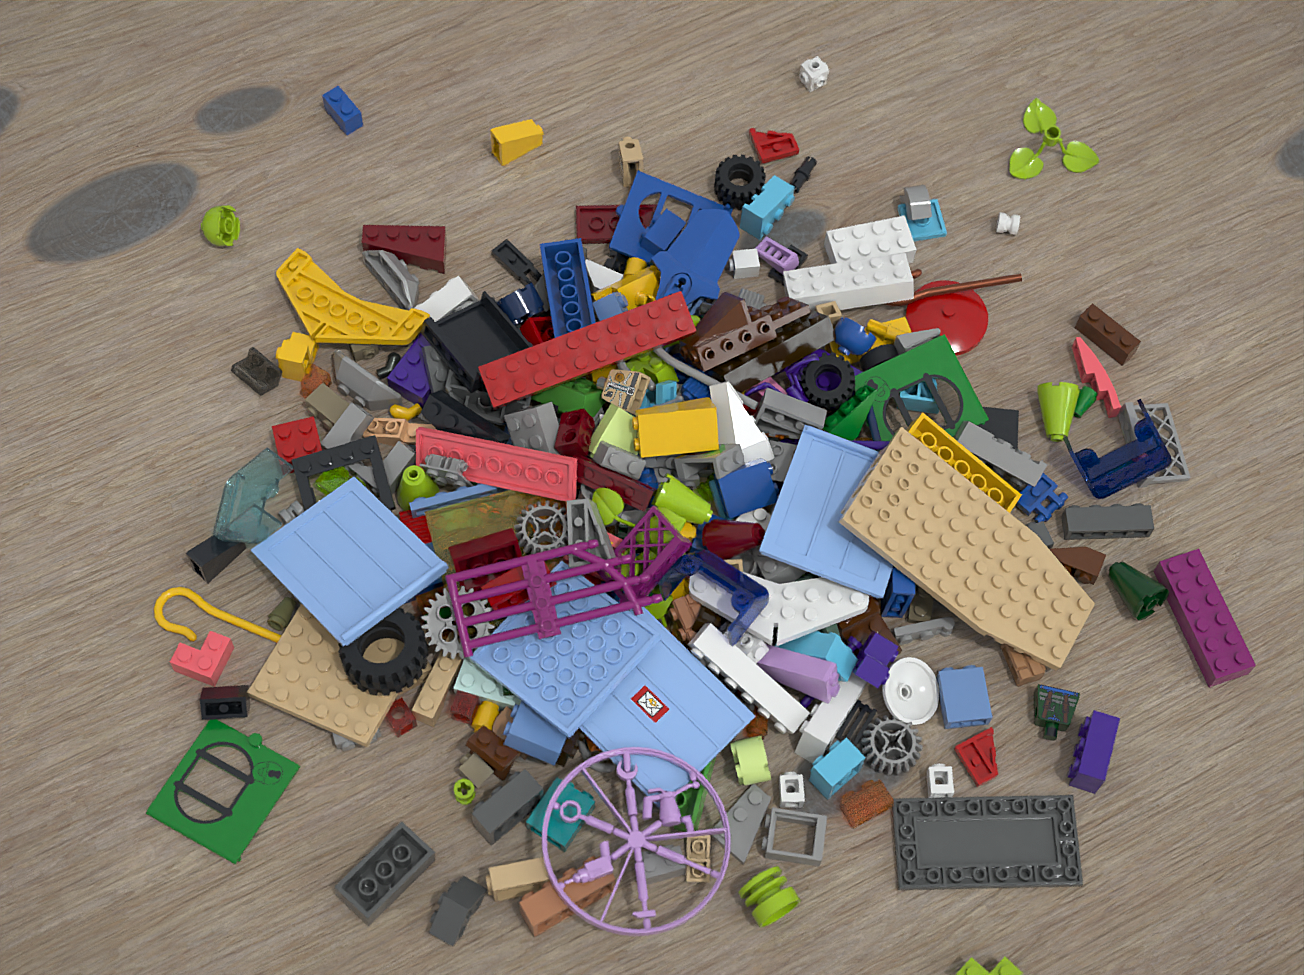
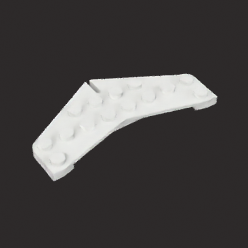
[689,558,869,646]

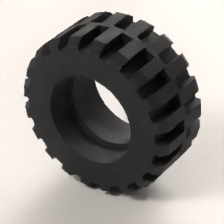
[338,607,429,696]

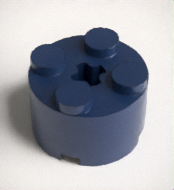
[496,283,545,325]

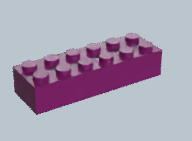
[1153,549,1256,687]

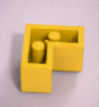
[276,332,319,383]

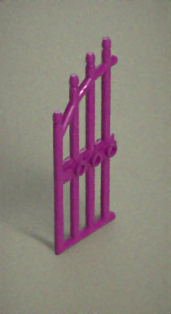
[445,539,663,658]

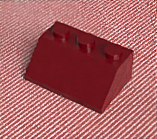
[448,528,522,593]

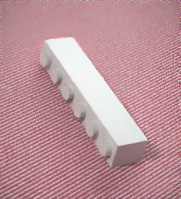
[688,623,810,734]

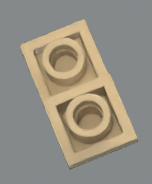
[686,835,710,882]

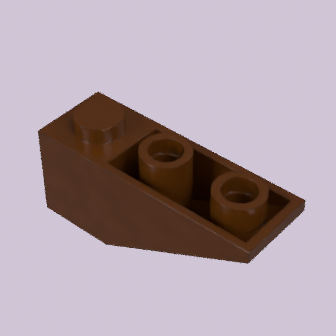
[1049,546,1106,585]

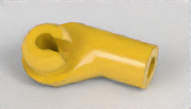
[389,403,422,421]

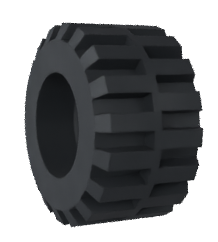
[714,154,766,210]
[801,352,855,410]

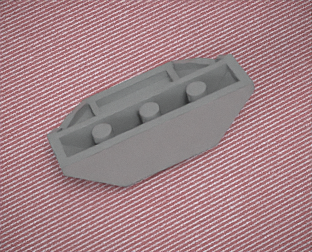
[362,250,420,310]
[334,349,403,411]

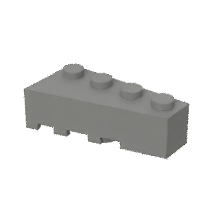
[954,421,1048,487]

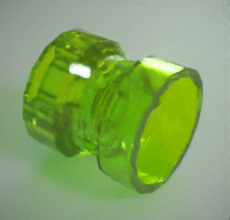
[696,473,715,503]

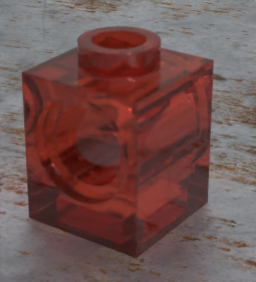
[450,690,480,725]
[385,697,417,738]

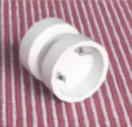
[996,212,1020,235]

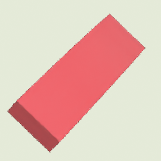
[1072,337,1121,418]

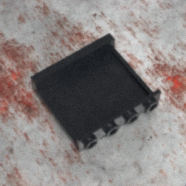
[421,291,533,393]

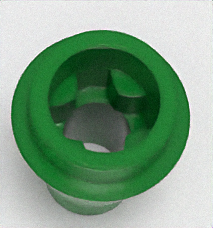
[1073,386,1097,418]

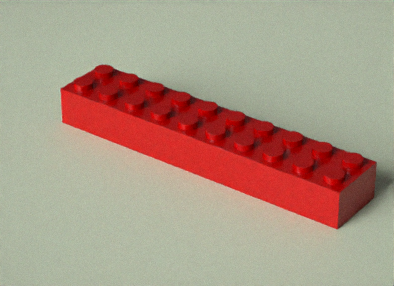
[478,291,696,410]

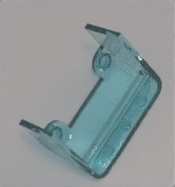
[213,447,294,544]

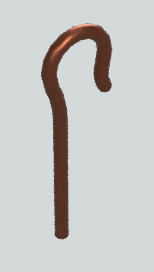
[883,269,1022,306]

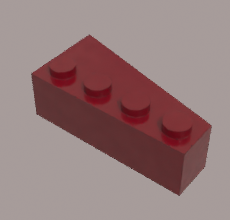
[362,225,447,274]

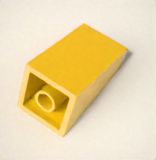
[632,397,719,458]

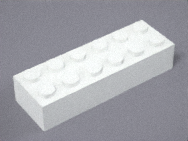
[783,253,914,311]

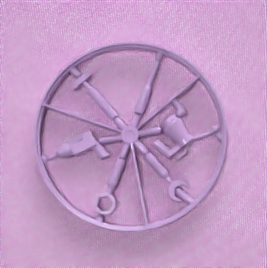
[542,747,731,936]

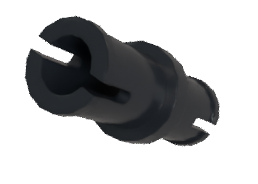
[789,156,817,193]

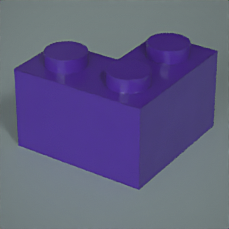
[852,630,899,688]

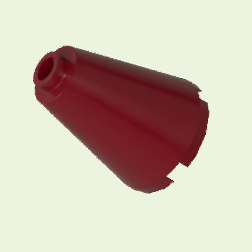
[702,519,765,562]

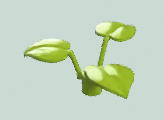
[1010,98,1099,179]
[592,488,686,591]

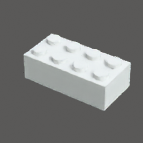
[824,216,916,264]

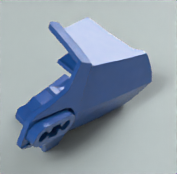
[647,209,740,306]

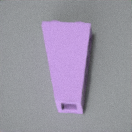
[757,644,840,704]

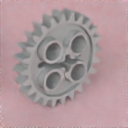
[421,586,495,659]

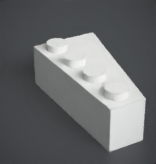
[794,672,867,763]

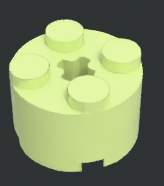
[730,735,771,786]

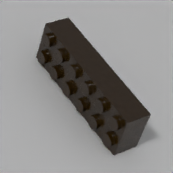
[706,310,836,393]

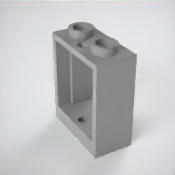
[761,807,827,867]

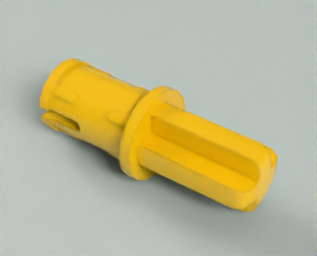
[866,319,909,341]

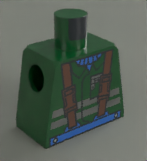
[1034,684,1080,740]

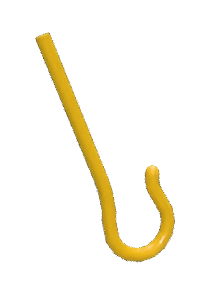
[154,587,282,643]

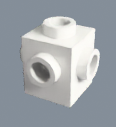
[799,56,829,92]

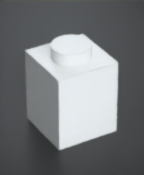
[728,249,760,279]

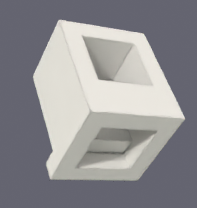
[730,628,769,664]
[926,764,954,798]
[778,772,805,808]

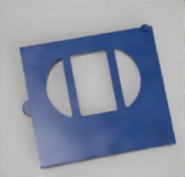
[609,171,733,264]

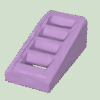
[755,236,799,274]

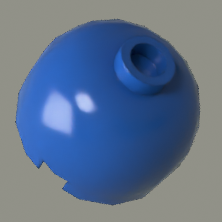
[834,317,877,356]

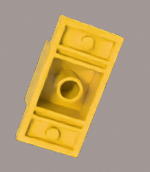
[591,264,661,310]

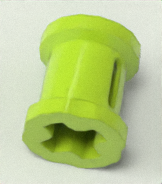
[454,779,475,805]

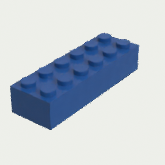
[540,238,596,338]

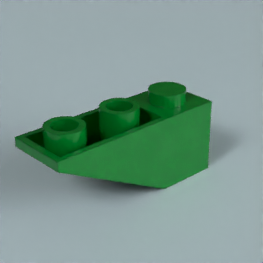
[822,385,878,440]

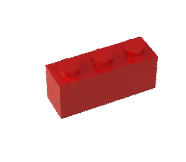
[481,561,557,610]

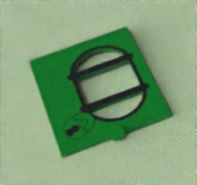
[854,334,989,441]
[146,719,300,865]

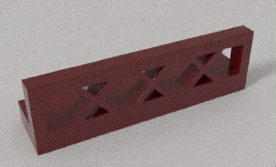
[572,453,657,512]

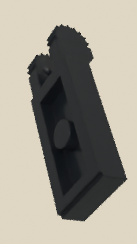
[491,239,542,287]

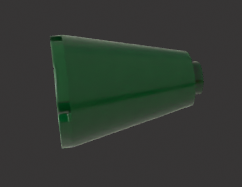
[1108,562,1169,621]

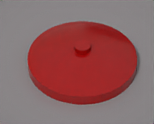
[905,280,988,356]

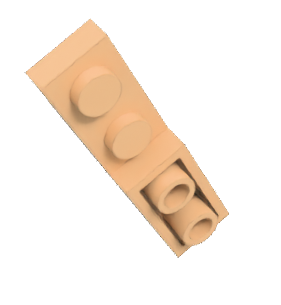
[363,418,437,446]

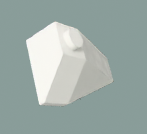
[709,381,775,463]

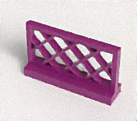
[597,506,692,603]

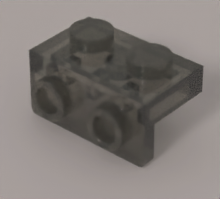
[231,347,282,396]

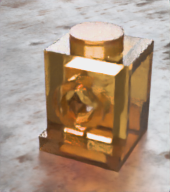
[300,363,332,398]

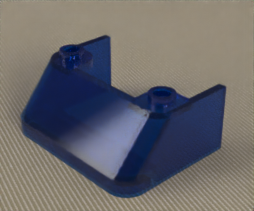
[1063,399,1171,499]
[658,550,769,647]

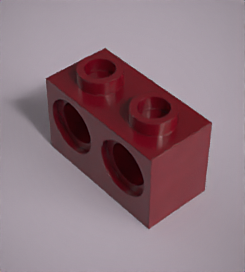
[554,408,595,457]

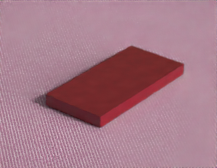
[576,204,657,244]

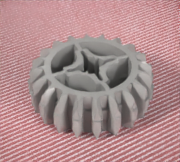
[514,500,568,560]
[861,715,923,776]

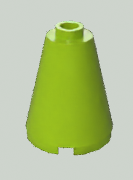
[1037,382,1080,442]
[397,465,440,511]
[649,473,713,525]

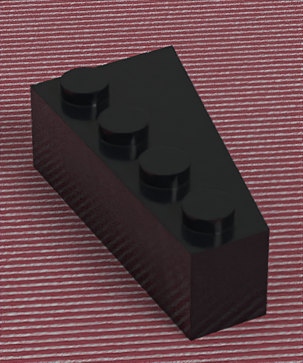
[421,390,511,444]

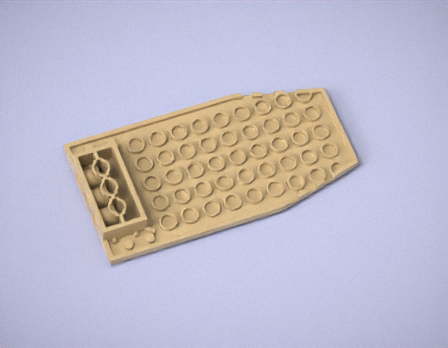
[839,427,1095,671]

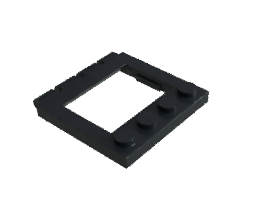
[292,435,396,512]

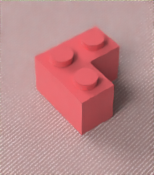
[170,631,234,687]

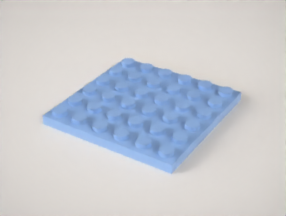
[470,561,662,738]

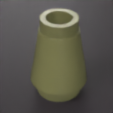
[267,597,296,631]

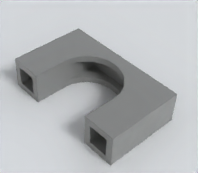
[321,402,416,496]

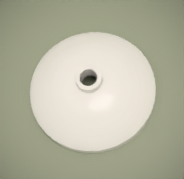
[883,657,939,725]

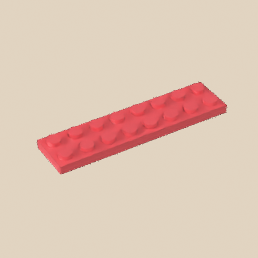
[416,427,577,502]

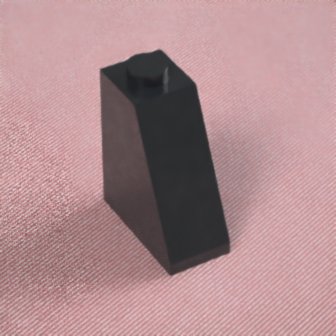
[186,526,246,584]

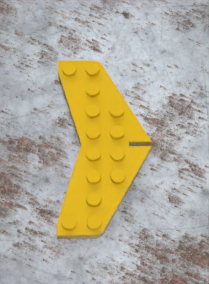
[276,248,430,345]

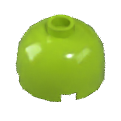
[201,205,240,246]

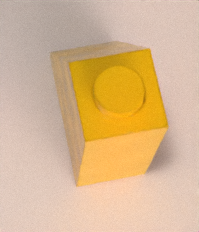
[490,119,544,166]

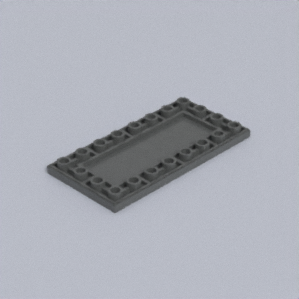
[891,795,1083,890]

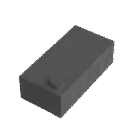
[334,821,435,926]

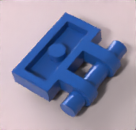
[1016,473,1068,523]

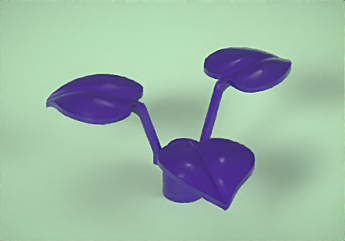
[744,354,819,402]

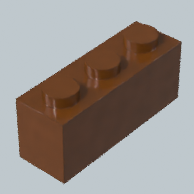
[1075,303,1141,366]

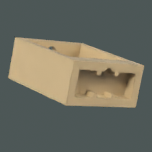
[485,857,549,902]

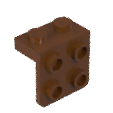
[465,725,519,780]

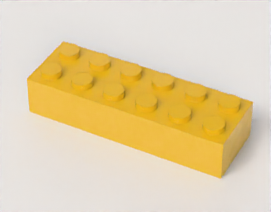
[906,412,1022,513]

